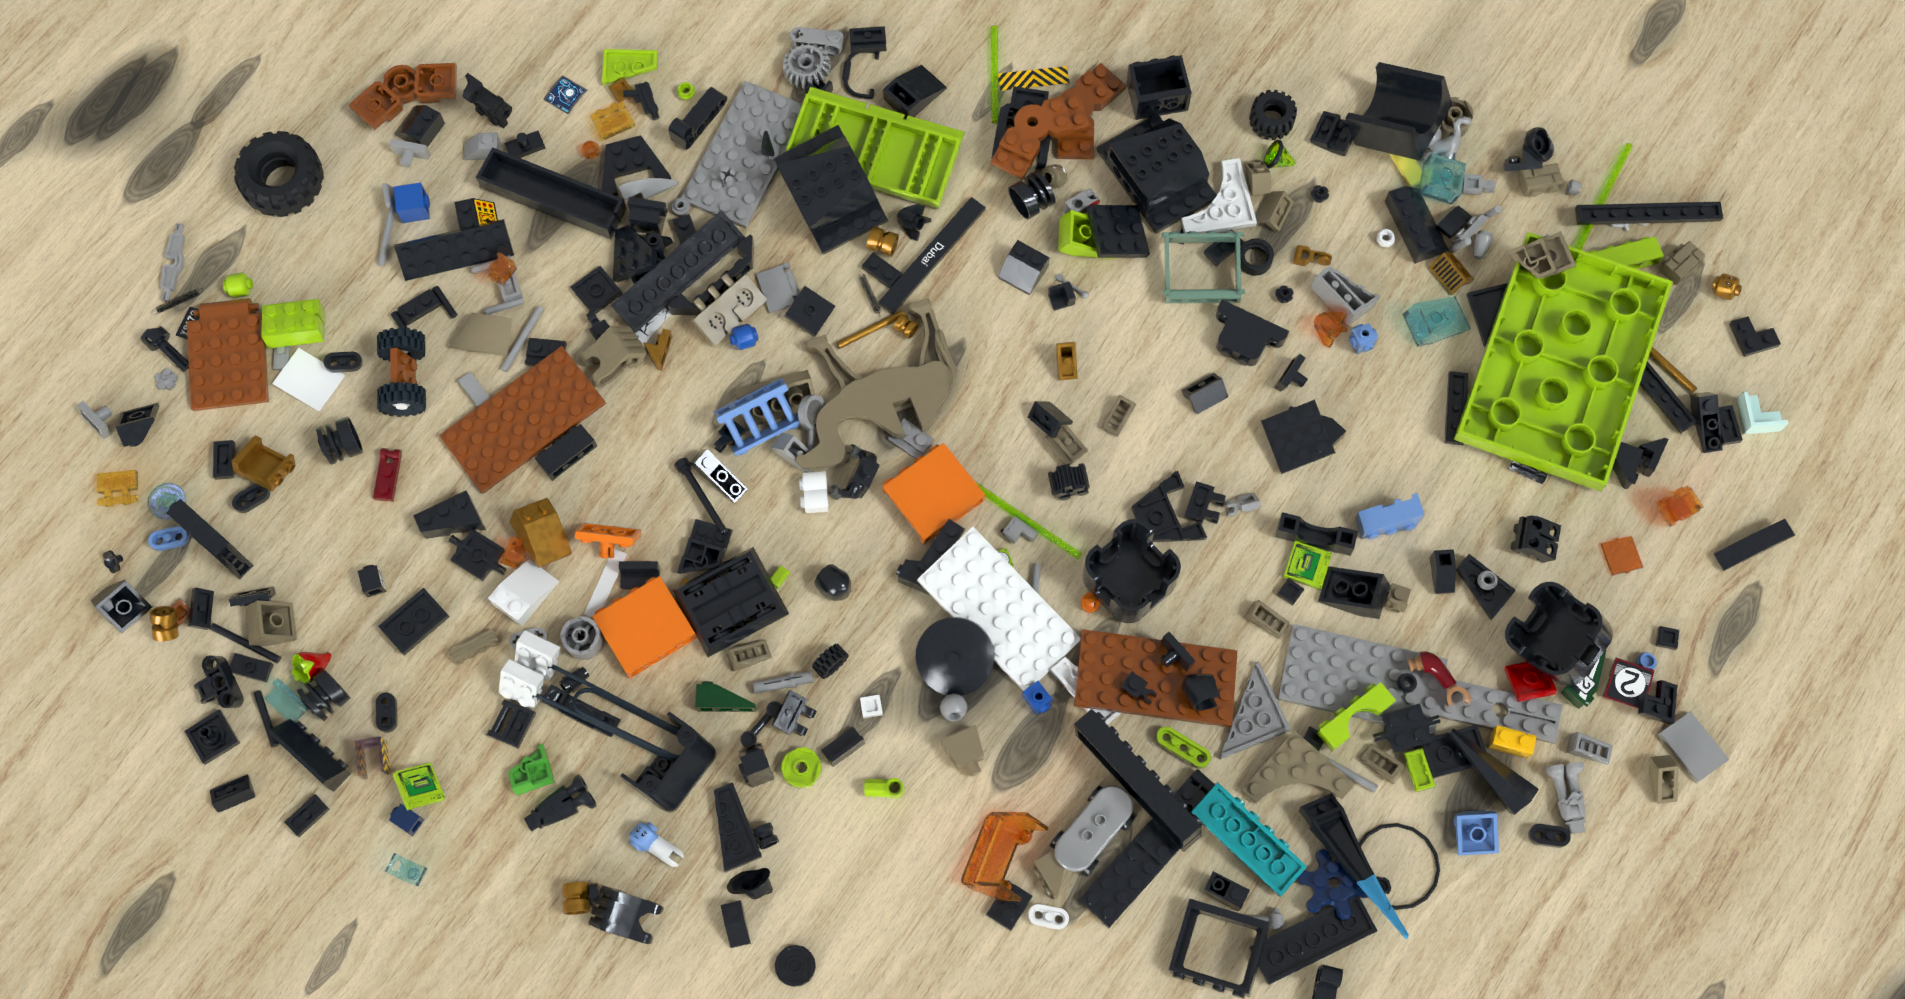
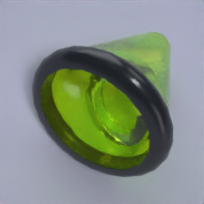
[1264,140,1295,169]

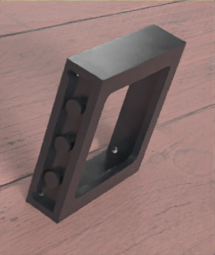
[166,499,254,579]
[1169,899,1270,999]

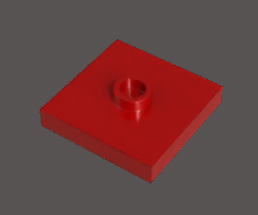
[1504,662,1557,702]

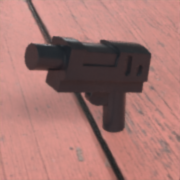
[623,81,660,120]

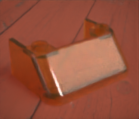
[961,812,1048,901]

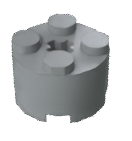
[560,616,603,660]

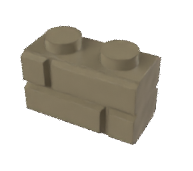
[1518,163,1563,197]
[1660,241,1705,285]

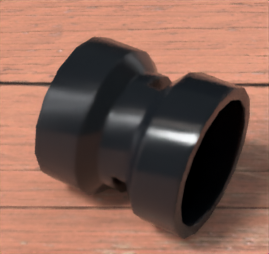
[753,822,779,850]

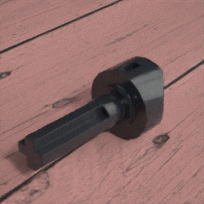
[140,326,189,372]

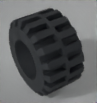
[1249,90,1297,140]

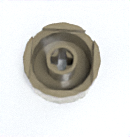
[1440,97,1474,139]

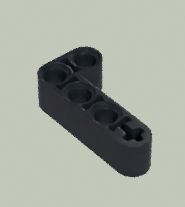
[668,87,727,150]
[1312,964,1343,999]

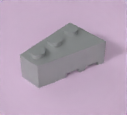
[1310,266,1380,326]

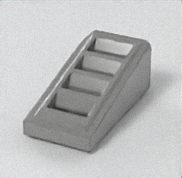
[1566,732,1613,765]

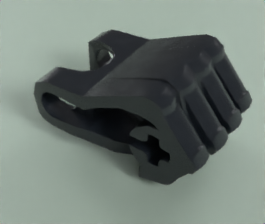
[589,885,664,944]

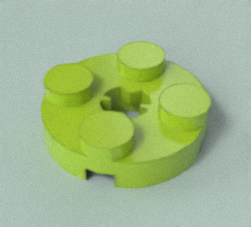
[781,747,822,788]

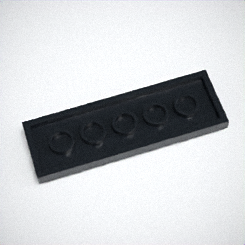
[394,219,514,281]
[1249,896,1378,985]

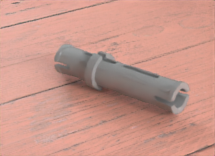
[753,670,814,694]

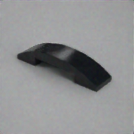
[541,684,621,738]

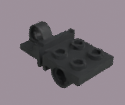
[463,73,512,129]

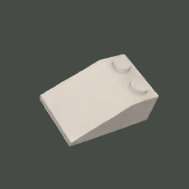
[488,559,559,626]

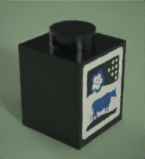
[358,565,387,597]

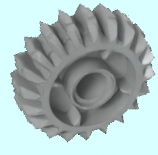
[782,43,831,89]

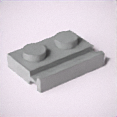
[888,419,934,459]

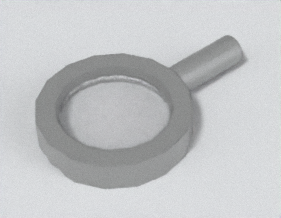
[798,394,826,450]

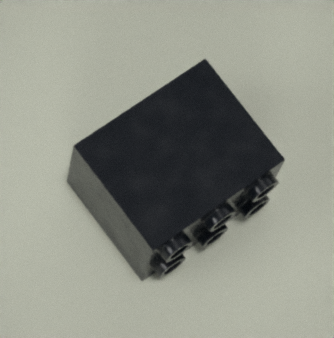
[1126,55,1192,120]

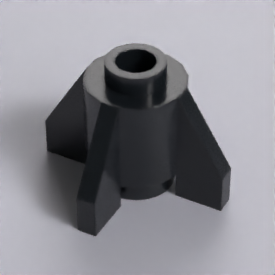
[897,203,931,241]
[644,233,673,260]

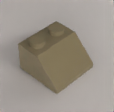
[245,601,297,646]

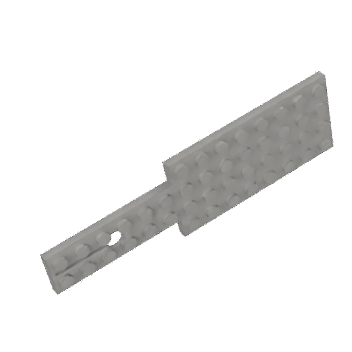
[1277,624,1562,744]

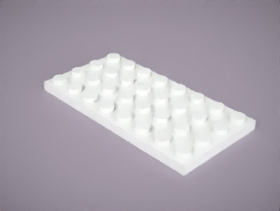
[917,527,1081,691]

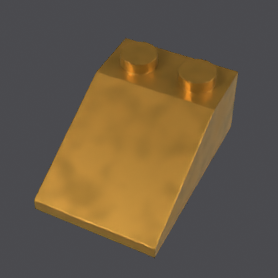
[509,498,572,568]

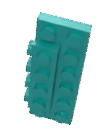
[1190,782,1307,897]

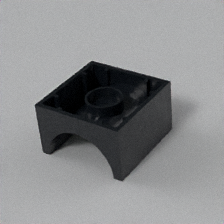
[1345,62,1452,161]

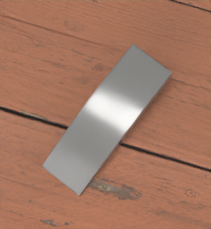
[618,178,679,200]

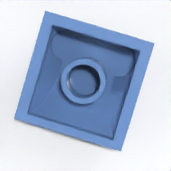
[1454,810,1499,856]

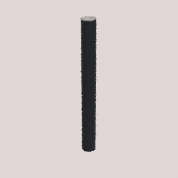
[210,623,281,663]

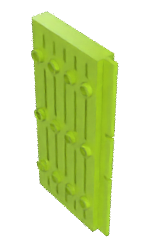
[785,87,965,209]

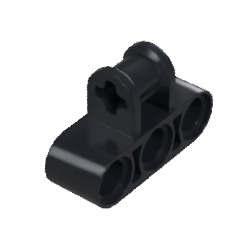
[194,655,244,708]

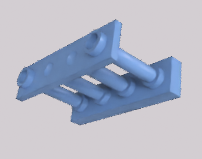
[713,378,800,456]

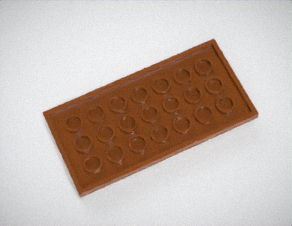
[439,346,607,494]
[1074,629,1238,728]

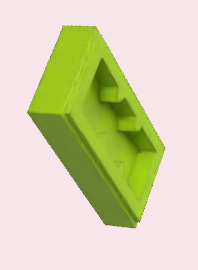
[1403,748,1436,793]

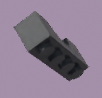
[1275,512,1358,556]

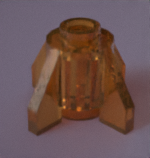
[1314,311,1348,348]

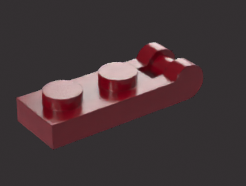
[373,448,402,502]

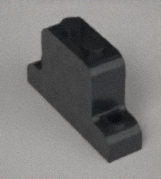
[1216,299,1289,366]

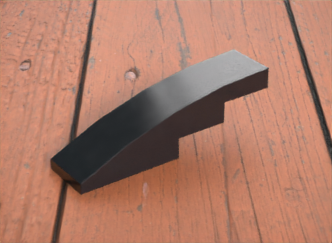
[1714,519,1795,571]

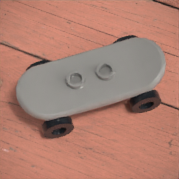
[1049,785,1137,877]

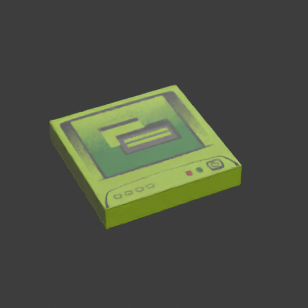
[1283,541,1332,590]
[393,763,445,810]

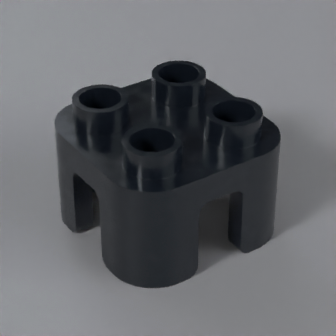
[1083,519,1181,623]
[1505,582,1613,686]

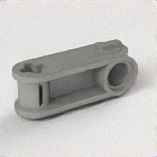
[790,27,844,55]

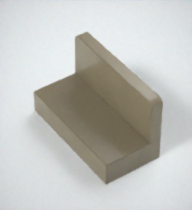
[1255,191,1294,232]

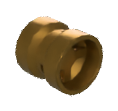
[893,313,919,339]

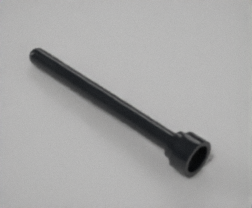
[674,457,727,535]

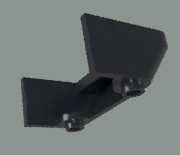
[620,712,716,812]

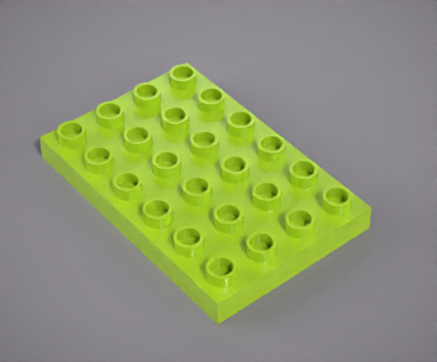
[1453,232,1673,492]

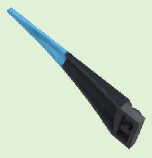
[1299,793,1409,939]

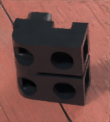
[1510,515,1561,563]

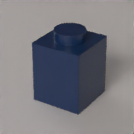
[389,803,425,836]

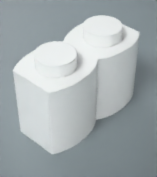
[799,471,829,513]

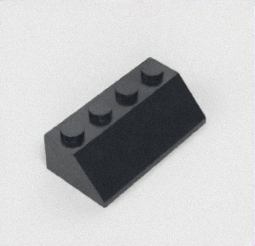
[1385,186,1449,264]
[267,719,351,792]

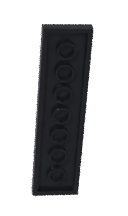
[610,210,746,333]

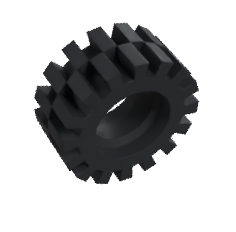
[812,643,849,679]

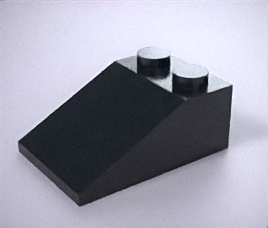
[1318,566,1390,619]

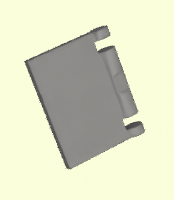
[756,263,800,314]

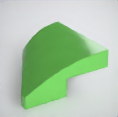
[508,743,555,796]

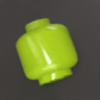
[223,272,253,298]

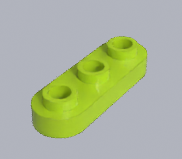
[1156,726,1211,769]

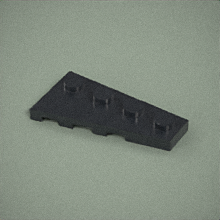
[714,782,762,873]

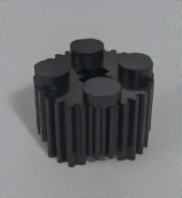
[1048,463,1090,501]

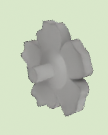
[155,368,178,390]

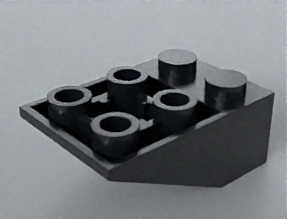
[883,65,947,119]

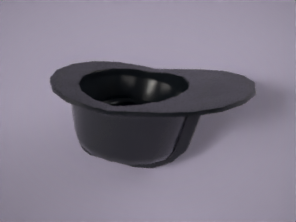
[727,868,773,900]

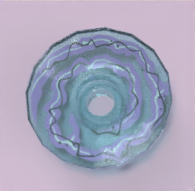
[148,483,187,520]

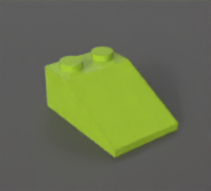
[1058,210,1115,259]

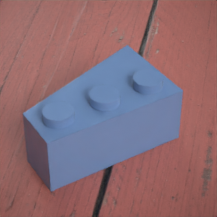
[1355,493,1424,540]

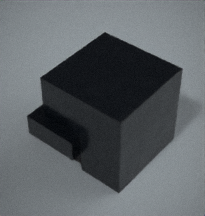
[628,197,668,235]

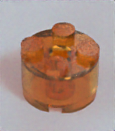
[1656,486,1704,527]

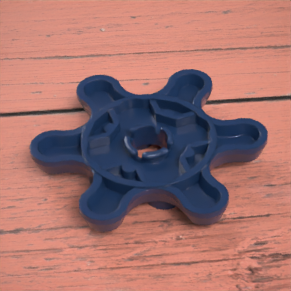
[1296,849,1368,920]

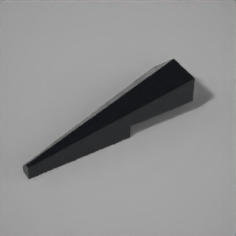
[1447,728,1539,815]

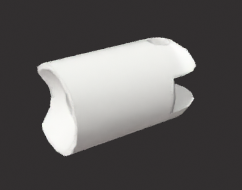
[648,836,684,867]

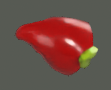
[292,652,331,683]

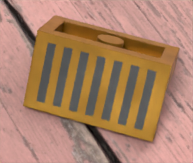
[1429,251,1474,295]

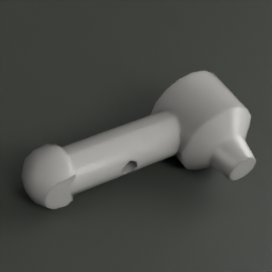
[1247,908,1283,929]

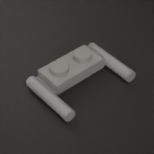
[1449,205,1502,253]

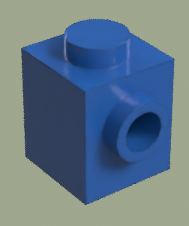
[1022,681,1053,715]

